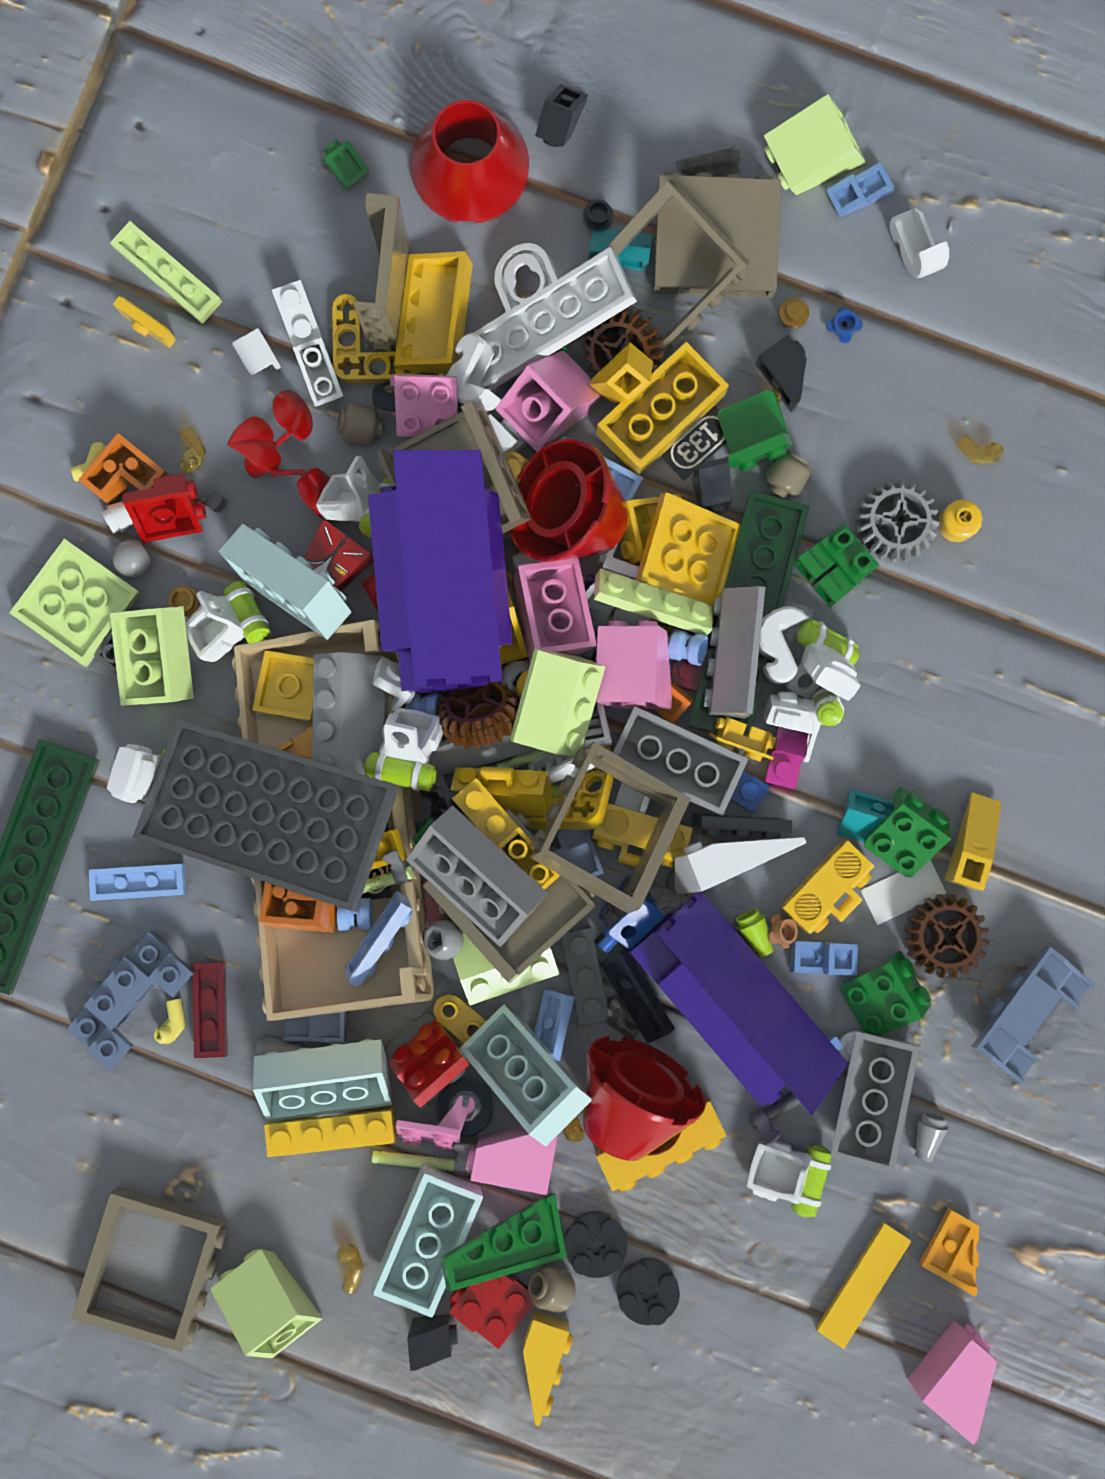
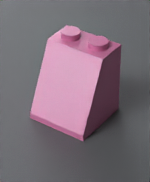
[495,350,603,452]
[596,621,672,710]
[466,1125,558,1195]
[908,1320,997,1445]

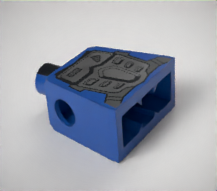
[594,876,665,953]

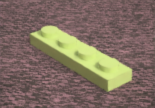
[110,221,222,324]
[594,568,713,636]

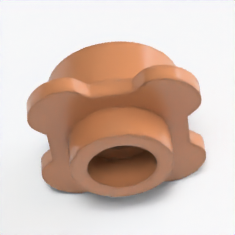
[768,914,798,949]

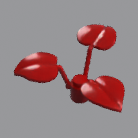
[227,390,331,522]

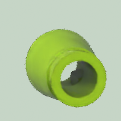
[736,909,774,958]

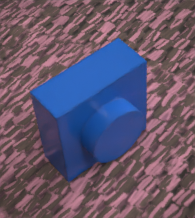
[730,771,770,813]

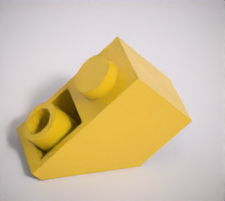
[589,343,653,403]

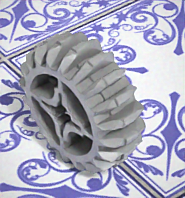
[855,480,940,563]

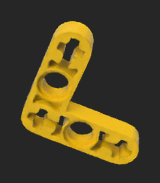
[332,294,422,384]
[524,746,614,830]

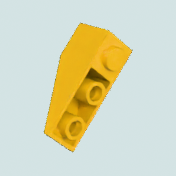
[944,792,1001,891]
[523,1310,573,1426]

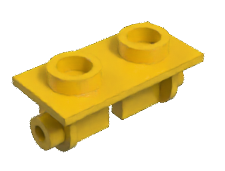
[708,716,776,762]

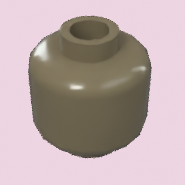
[337,403,383,446]
[765,450,811,498]
[528,1266,576,1312]

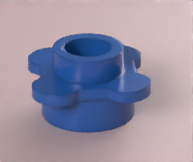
[826,307,863,343]

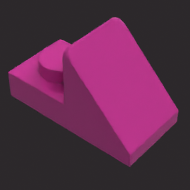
[764,726,808,790]

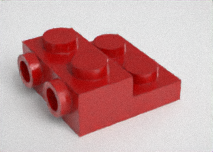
[123,473,207,543]
[388,1019,470,1108]
[448,1274,534,1349]

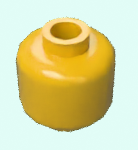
[938,499,983,543]

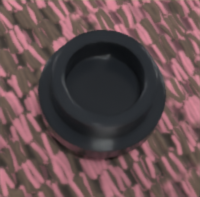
[583,200,613,231]

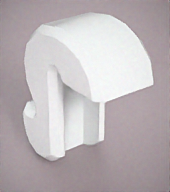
[889,208,949,278]
[446,333,501,412]
[759,606,809,685]

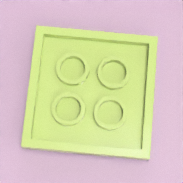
[9,539,141,667]

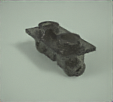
[676,147,741,177]

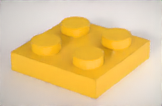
[252,651,314,722]

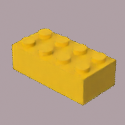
[596,342,729,476]

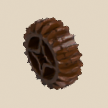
[582,306,665,373]
[437,681,520,749]
[903,894,990,978]

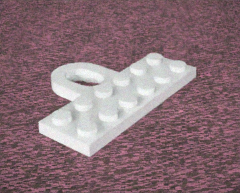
[461,243,637,391]

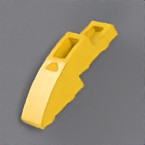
[451,778,561,890]

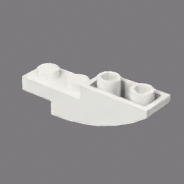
[272,280,344,407]

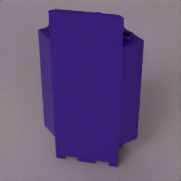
[368,450,513,693]
[627,891,848,1115]

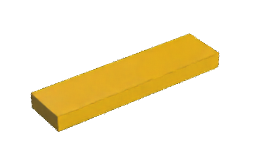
[816,1221,911,1349]

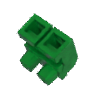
[794,523,879,608]

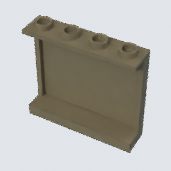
[653,171,781,298]
[354,193,410,352]
[376,401,532,534]
[423,809,595,984]

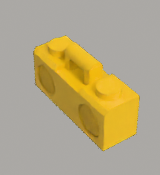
[450,767,553,817]
[592,803,693,868]
[779,840,875,934]

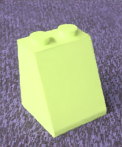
[764,94,866,195]
[210,1249,323,1358]

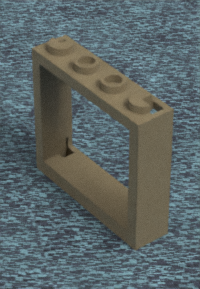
[603,180,750,353]
[530,742,691,914]
[71,1186,227,1352]

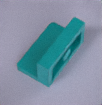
[588,228,652,272]
[837,788,894,842]

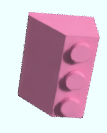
[512,558,597,663]

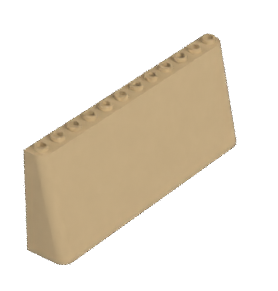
[232,619,434,1021]

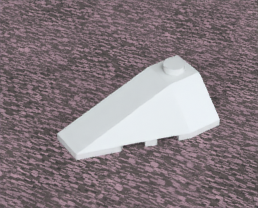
[675,837,806,894]

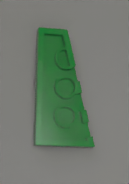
[441,1193,567,1291]

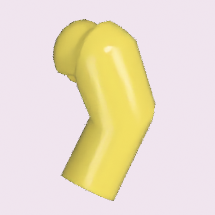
[71,442,106,482]
[154,998,186,1044]

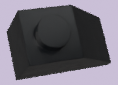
[535,84,588,147]
[755,334,807,412]
[692,457,733,515]
[407,1314,458,1371]

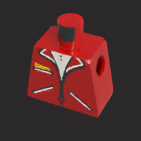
[303,520,374,591]

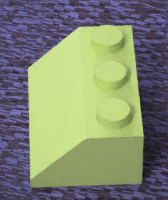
[110,606,194,706]
[510,648,605,756]
[453,930,559,1006]

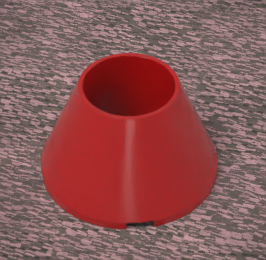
[410,100,529,224]
[509,438,629,562]
[583,1036,706,1161]

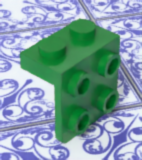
[717,390,794,472]
[864,786,951,877]
[840,951,931,1036]

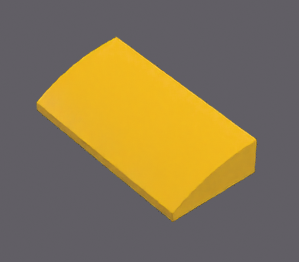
[394,251,473,374]

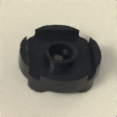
[564,1211,627,1278]
[616,1257,680,1326]

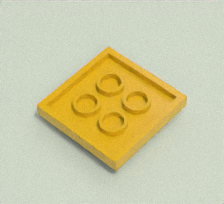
[636,492,741,612]

